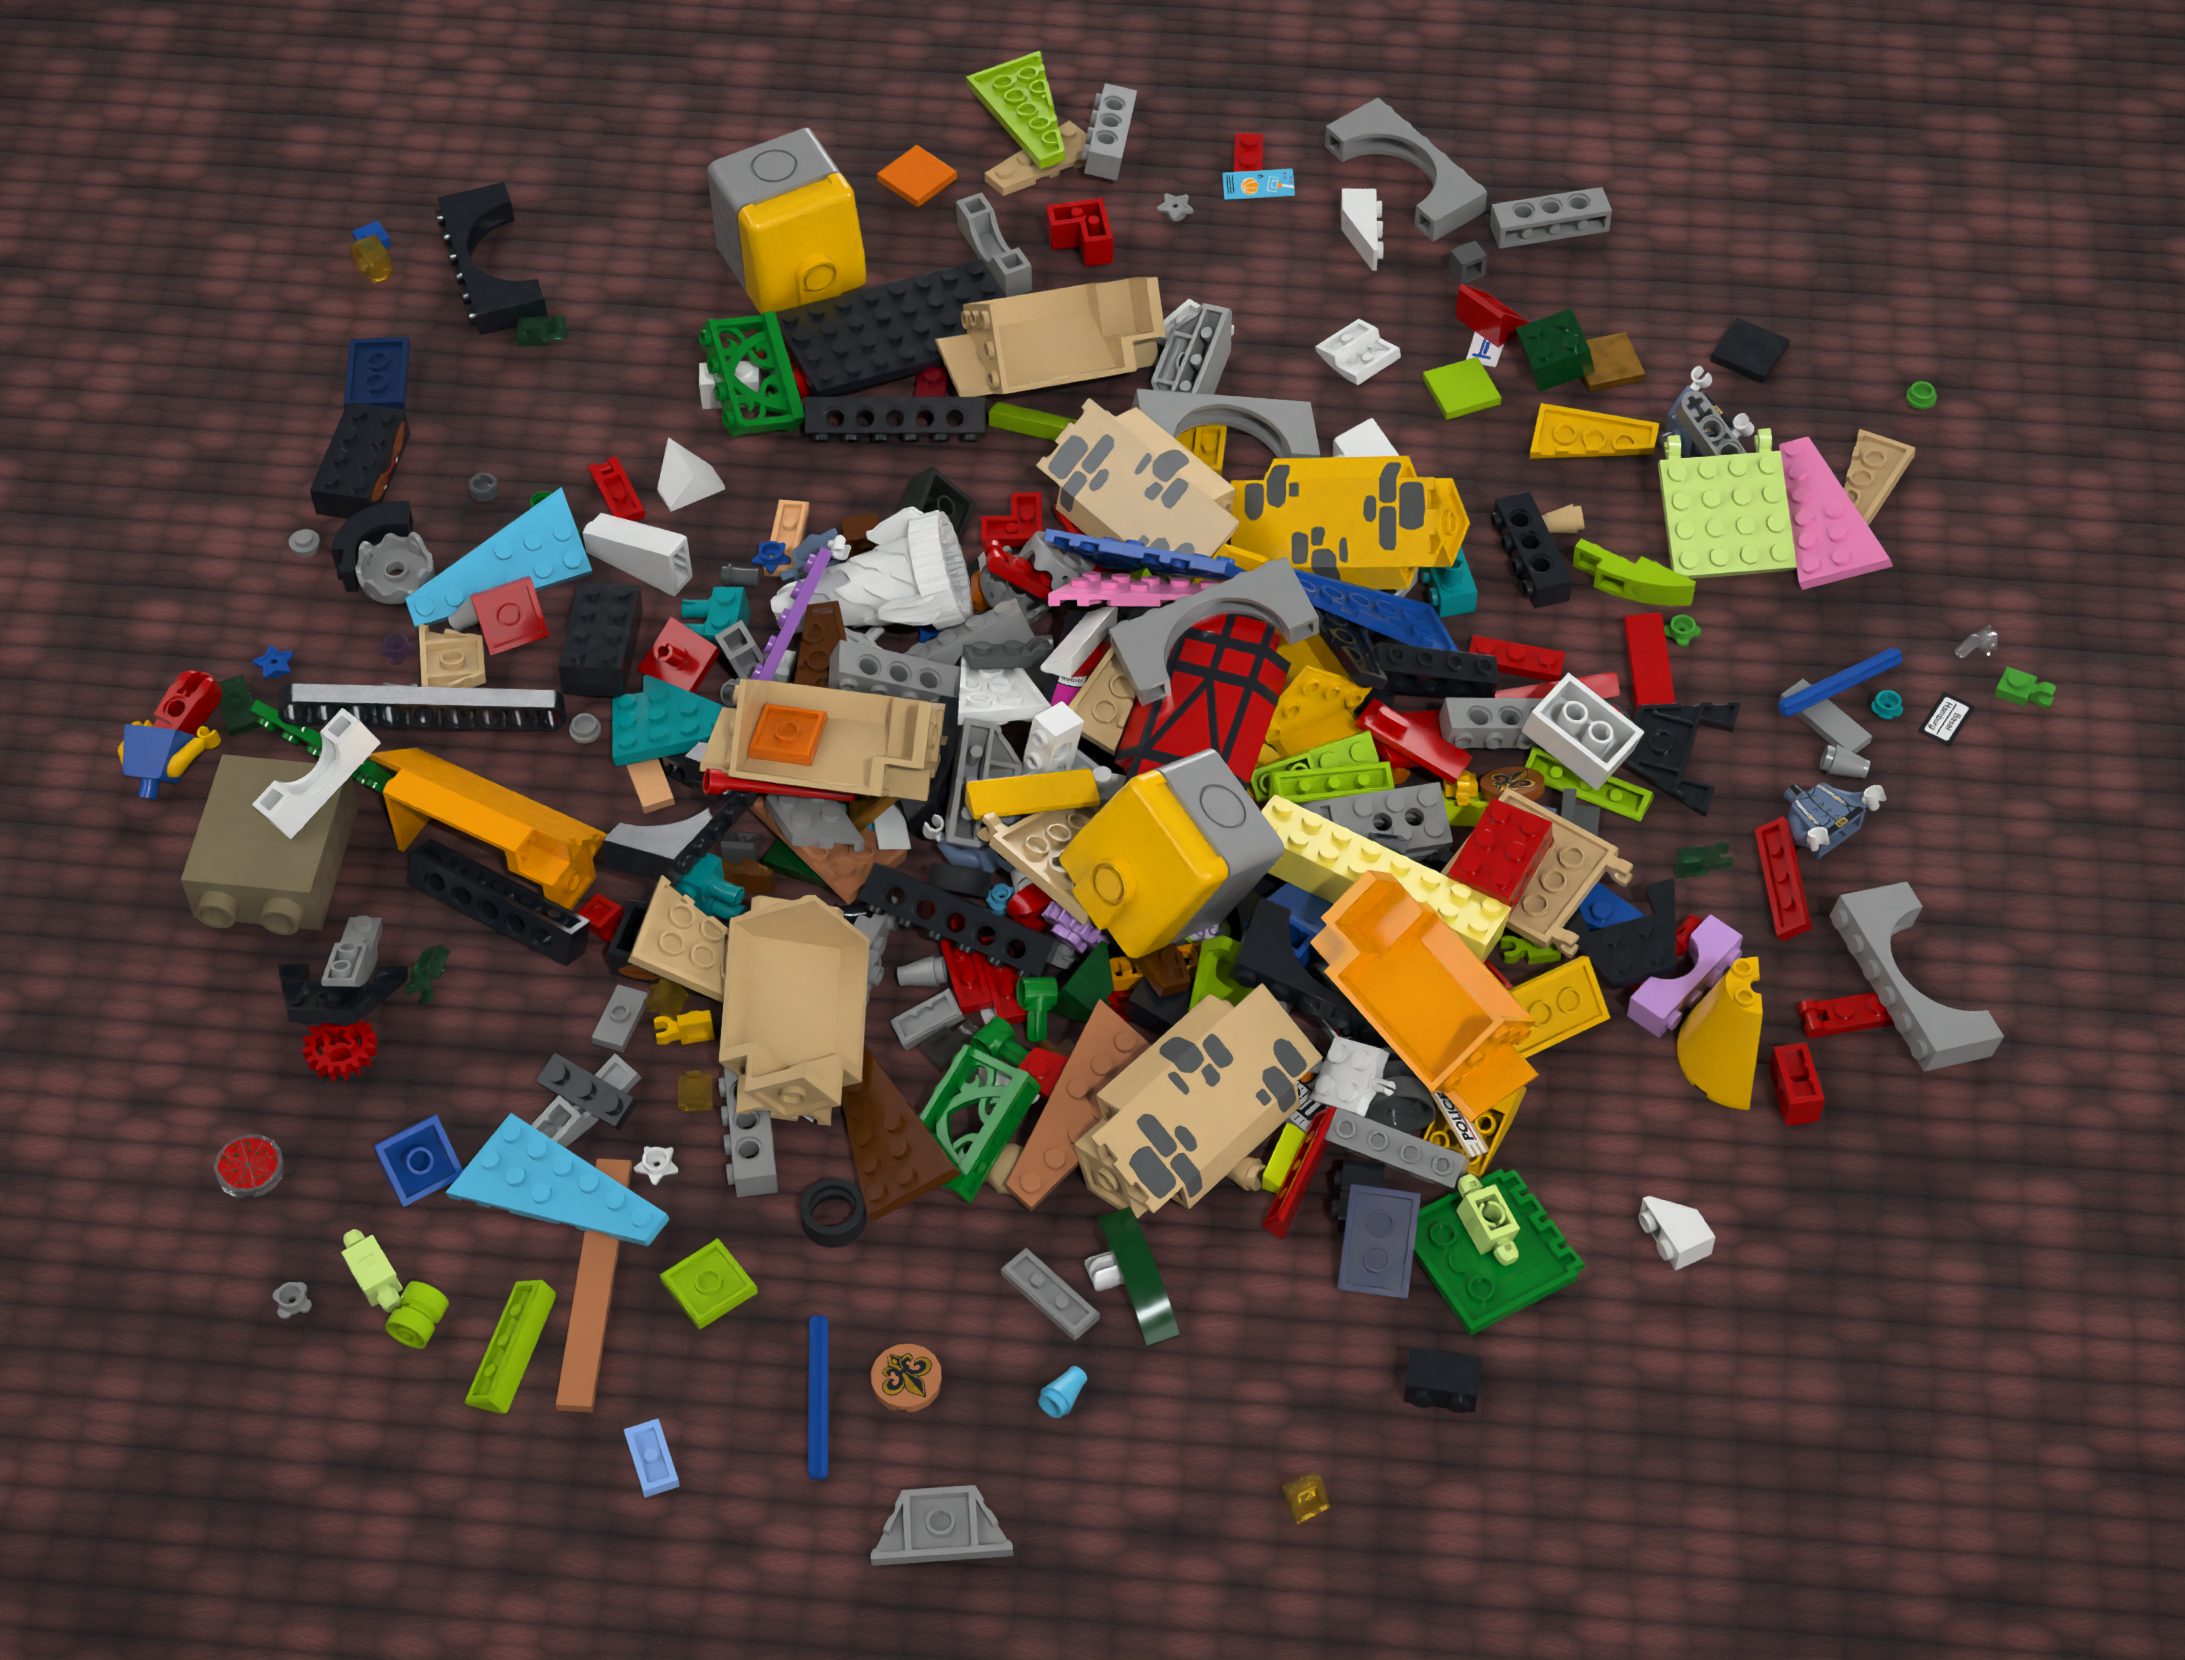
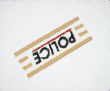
[1428,1089,1490,1158]

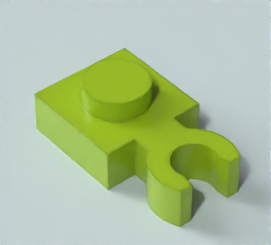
[1500,936,1562,965]

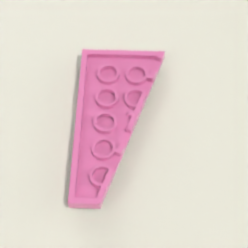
[1779,436,1893,590]
[1048,571,1219,606]

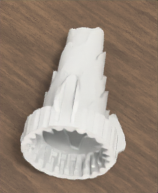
[771,506,973,634]

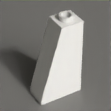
[582,513,693,597]

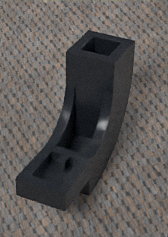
[331,500,414,592]

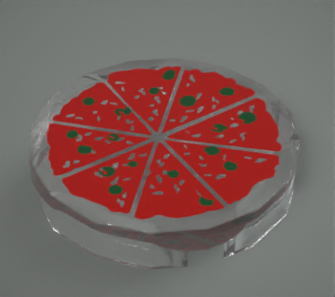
[214,1134,284,1198]

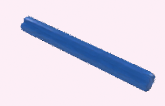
[1778,648,1903,717]
[808,1315,829,1480]

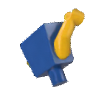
[117,720,221,800]

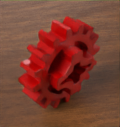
[302,1018,378,1081]

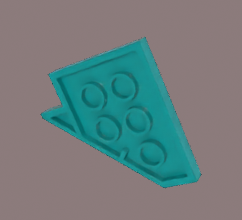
[612,675,726,767]

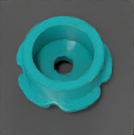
[1871,690,1903,720]

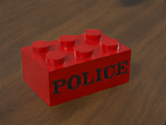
[1448,798,1553,919]

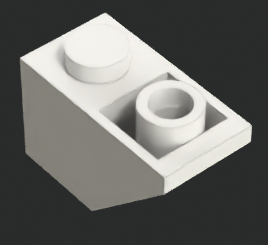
[1638,1196,1715,1271]

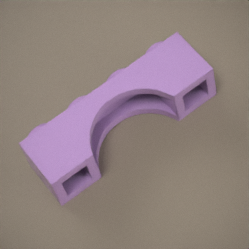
[1627,914,1743,1038]

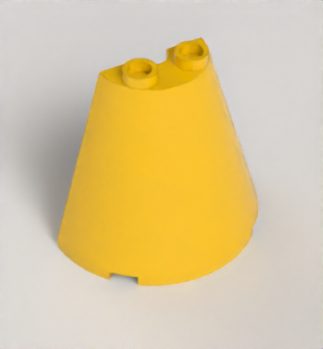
[1677,957,1763,1110]

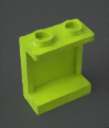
[1189,935,1255,1012]

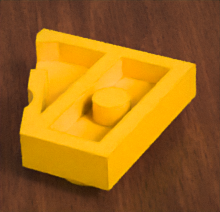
[1176,425,1227,477]

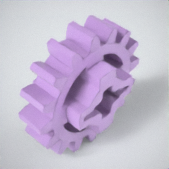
[1042,901,1110,954]

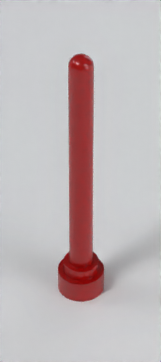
[703,768,856,802]

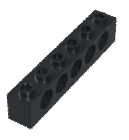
[805,397,986,443]
[407,839,591,966]
[859,862,1061,977]

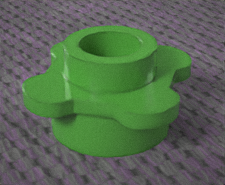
[1664,615,1701,647]

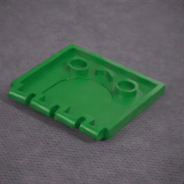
[1413,1169,1585,1336]

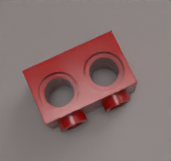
[1768,1042,1825,1126]

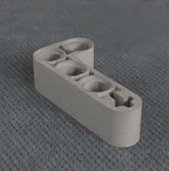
[1676,391,1747,457]

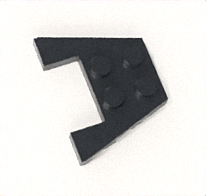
[1621,701,1741,817]
[1563,878,1676,990]
[278,964,408,1026]

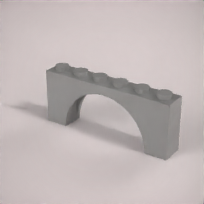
[1325,98,1487,242]
[1130,389,1320,459]
[1109,557,1319,706]
[1829,882,2004,1072]

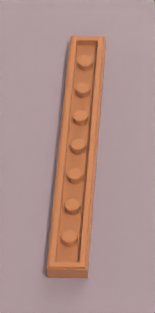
[556,1159,632,1413]

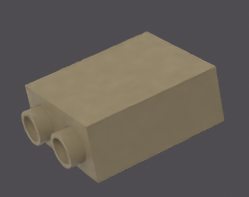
[181,754,359,935]

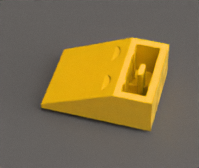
[1423,1086,1527,1179]

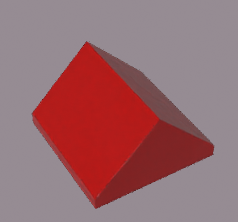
[1456,283,1530,348]

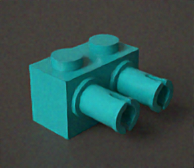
[1420,547,1478,618]
[681,587,751,659]
[675,853,748,921]

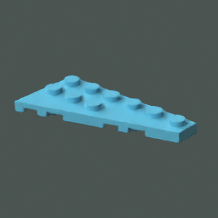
[405,487,592,630]
[445,1113,670,1246]

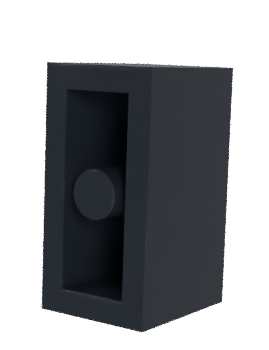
[1404,1347,1482,1413]

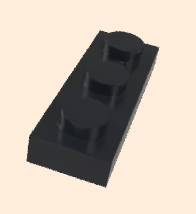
[536,1053,638,1131]

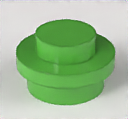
[1906,381,1937,409]

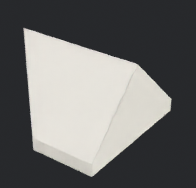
[657,437,725,512]

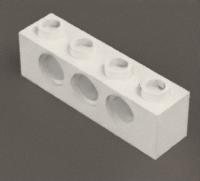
[1020,701,1084,817]

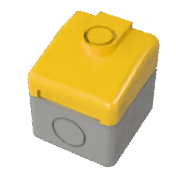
[707,128,867,315]
[1059,748,1284,958]

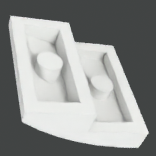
[1315,319,1401,386]

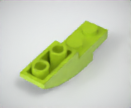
[1572,538,1696,606]
[1250,730,1380,802]

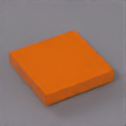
[877,145,957,208]
[747,703,828,766]

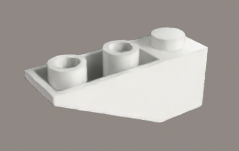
[1341,189,1383,271]

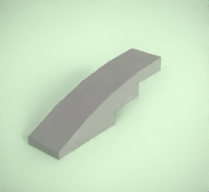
[531,1054,642,1148]

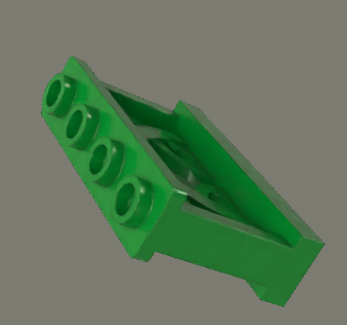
[699,311,805,437]
[918,1044,1041,1204]

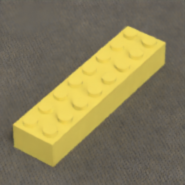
[1261,794,1511,963]

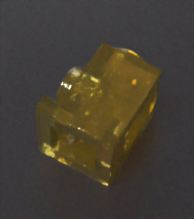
[349,234,394,284]

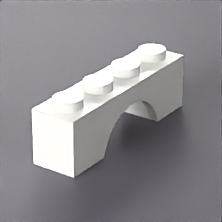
[252,708,381,839]

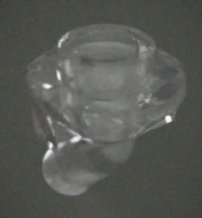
[1954,624,1997,659]

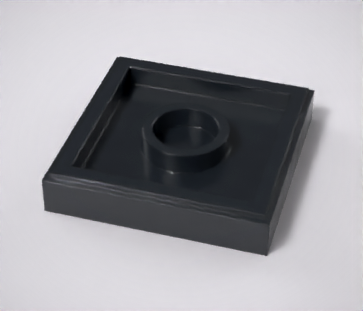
[1710,318,1790,383]

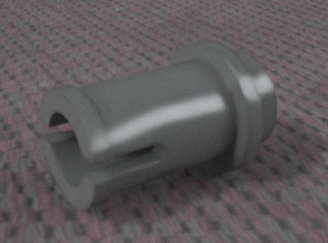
[720,563,760,588]

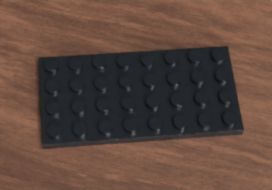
[775,260,1007,397]

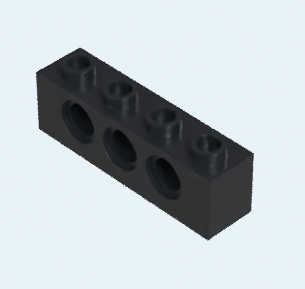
[1490,491,1572,609]
[1373,642,1499,698]

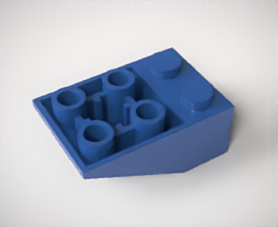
[1244,882,1334,970]

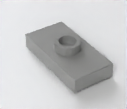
[591,984,650,1053]
[890,988,965,1051]

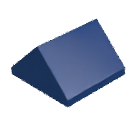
[373,1114,463,1207]

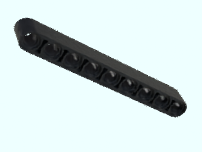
[278,683,567,731]

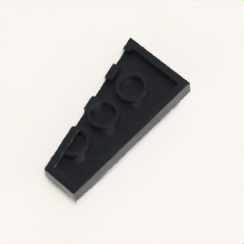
[1313,606,1388,690]

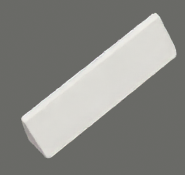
[1040,606,1118,678]

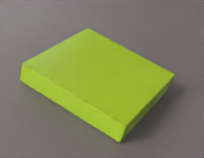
[1423,357,1501,420]
[660,1238,758,1330]

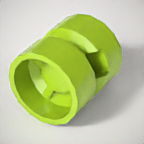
[385,1281,449,1349]

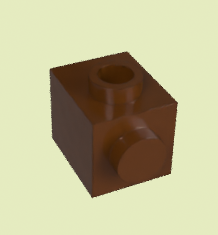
[841,513,879,558]

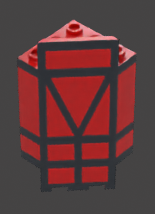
[1114,593,1291,792]

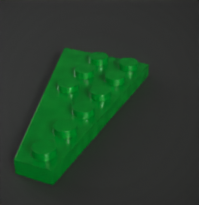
[250,699,394,797]

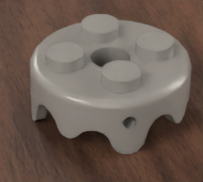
[1019,531,1095,591]
[355,532,435,604]
[980,546,1051,624]

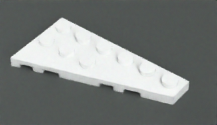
[958,655,1051,725]

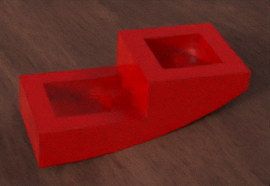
[577,893,624,945]

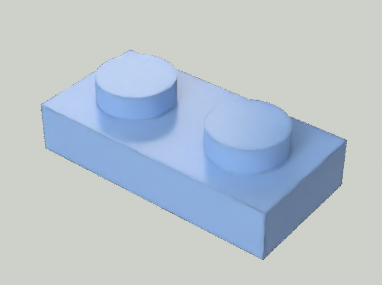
[624,1419,680,1498]

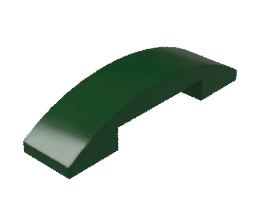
[1097,1207,1180,1348]

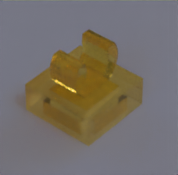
[643,976,688,1021]
[678,1070,713,1111]
[1283,1472,1330,1524]

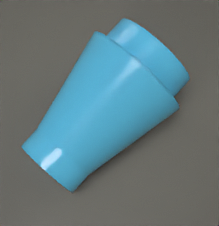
[1039,1366,1087,1418]

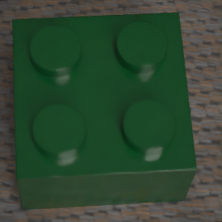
[1516,308,1595,392]

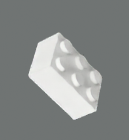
[1522,673,1644,790]

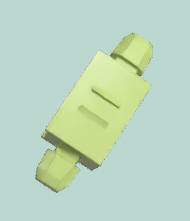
[1456,1174,1520,1266]
[341,1229,403,1313]

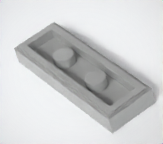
[1780,679,1872,754]
[1001,1248,1100,1341]

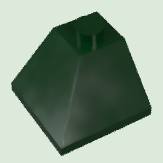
[1048,940,1114,1024]

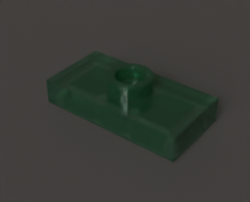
[218,675,261,736]

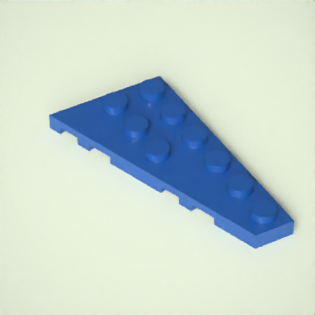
[1043,528,1246,581]
[1293,568,1459,652]

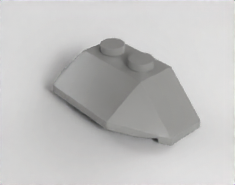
[1151,303,1232,395]
[945,717,1022,849]

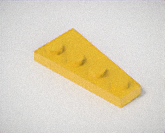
[1529,403,1660,459]

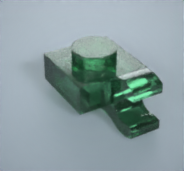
[516,316,569,347]
[1673,842,1733,879]
[405,944,451,1005]

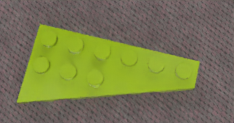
[966,51,1066,169]

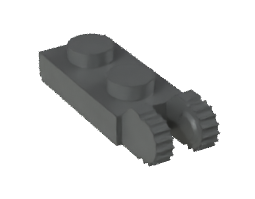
[963,638,1054,670]

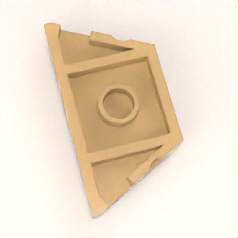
[419,624,486,688]

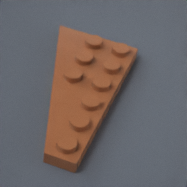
[750,793,908,905]
[1006,998,1151,1211]

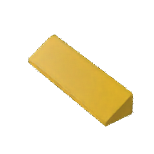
[965,768,1100,820]

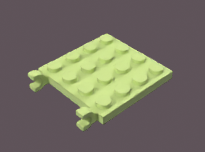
[1658,428,1797,579]

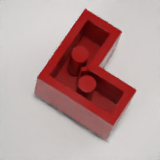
[1046,198,1113,267]

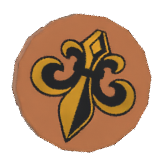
[871,1344,942,1412]

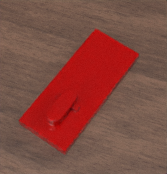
[1354,698,1473,785]

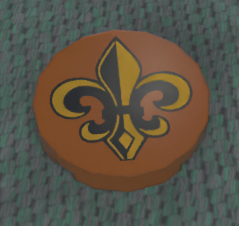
[1480,766,1545,802]

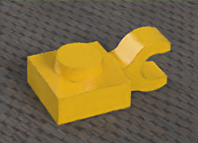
[1443,770,1478,806]
[653,1010,715,1045]

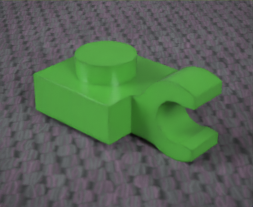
[1995,667,2056,708]

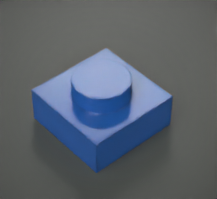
[352,220,391,257]

